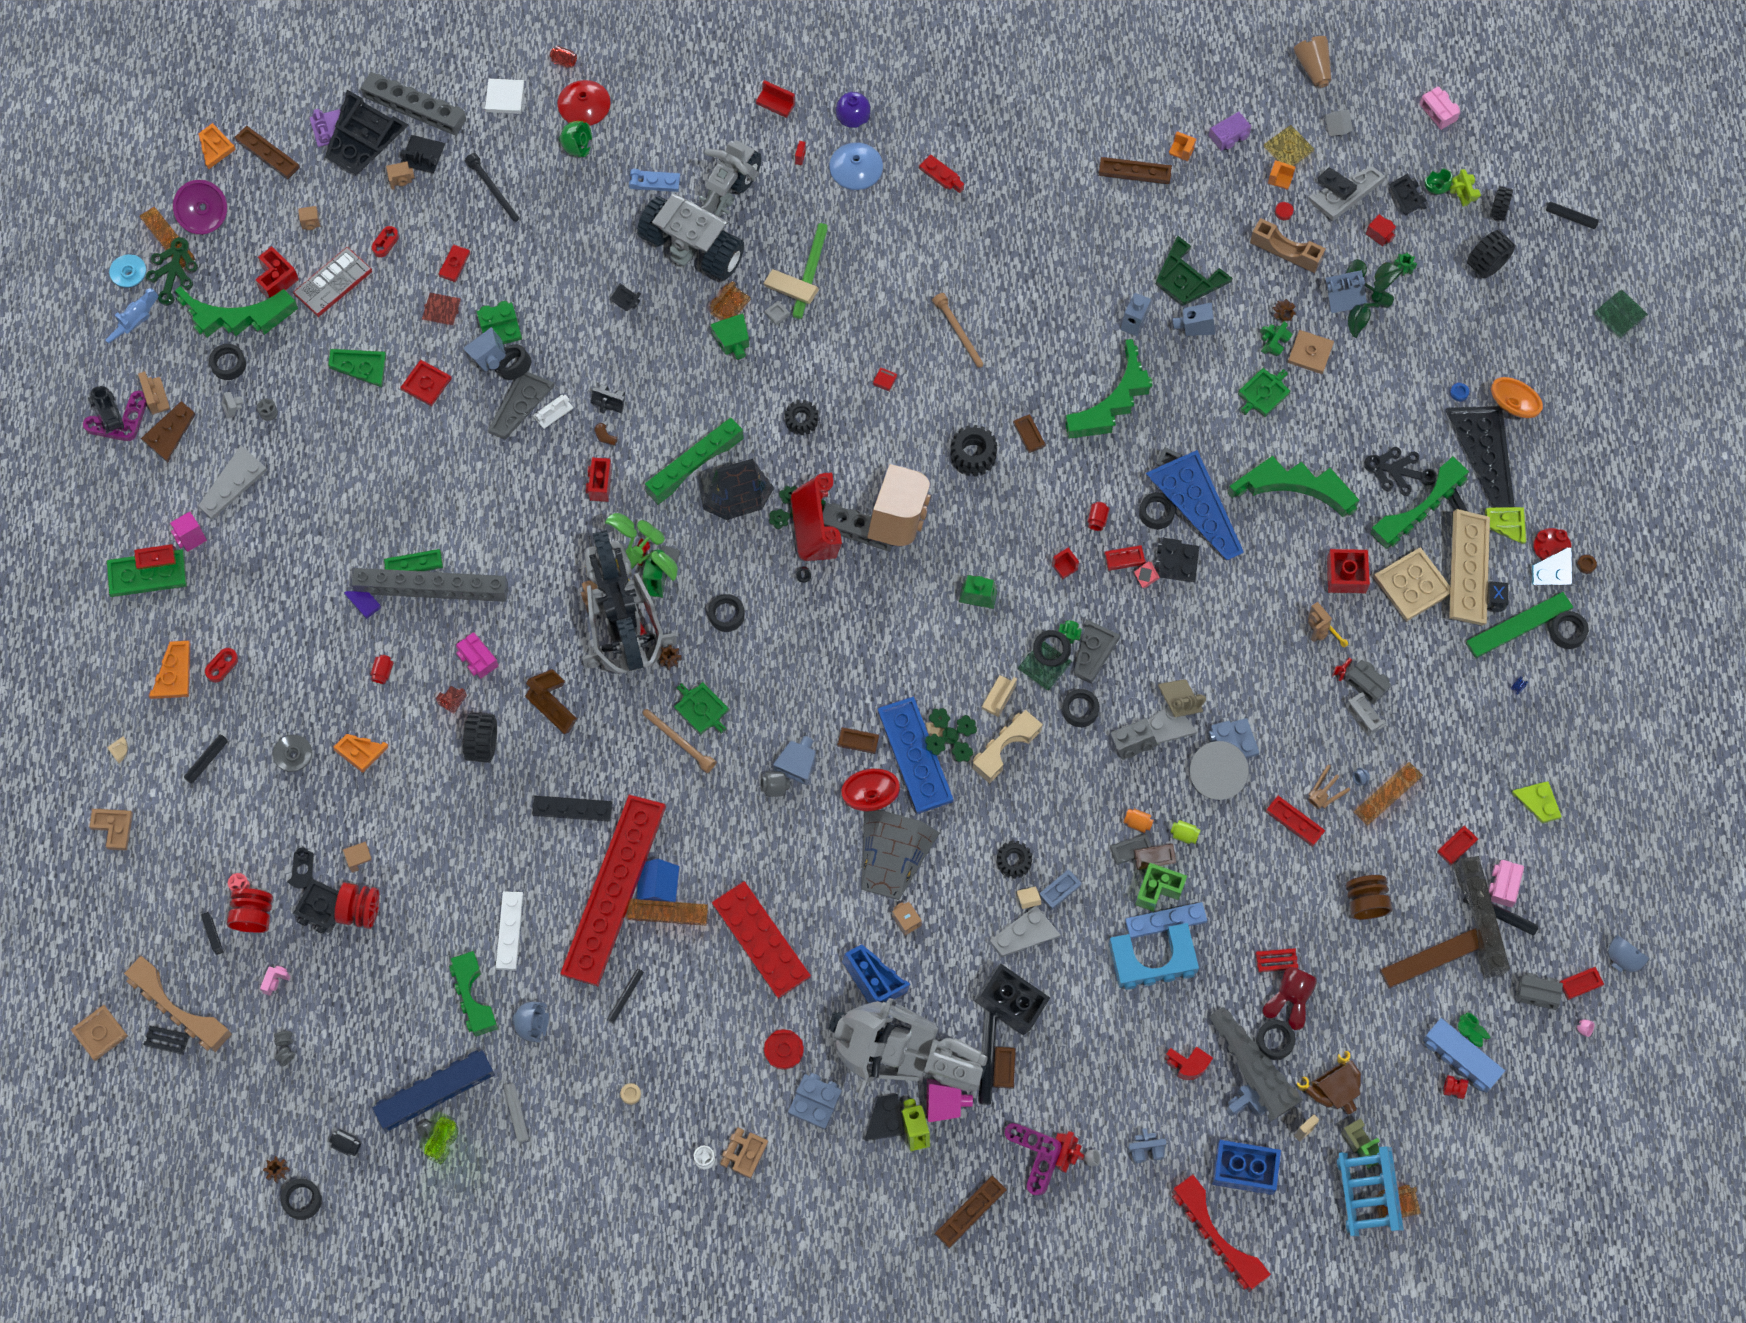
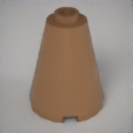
[1294,36,1331,88]

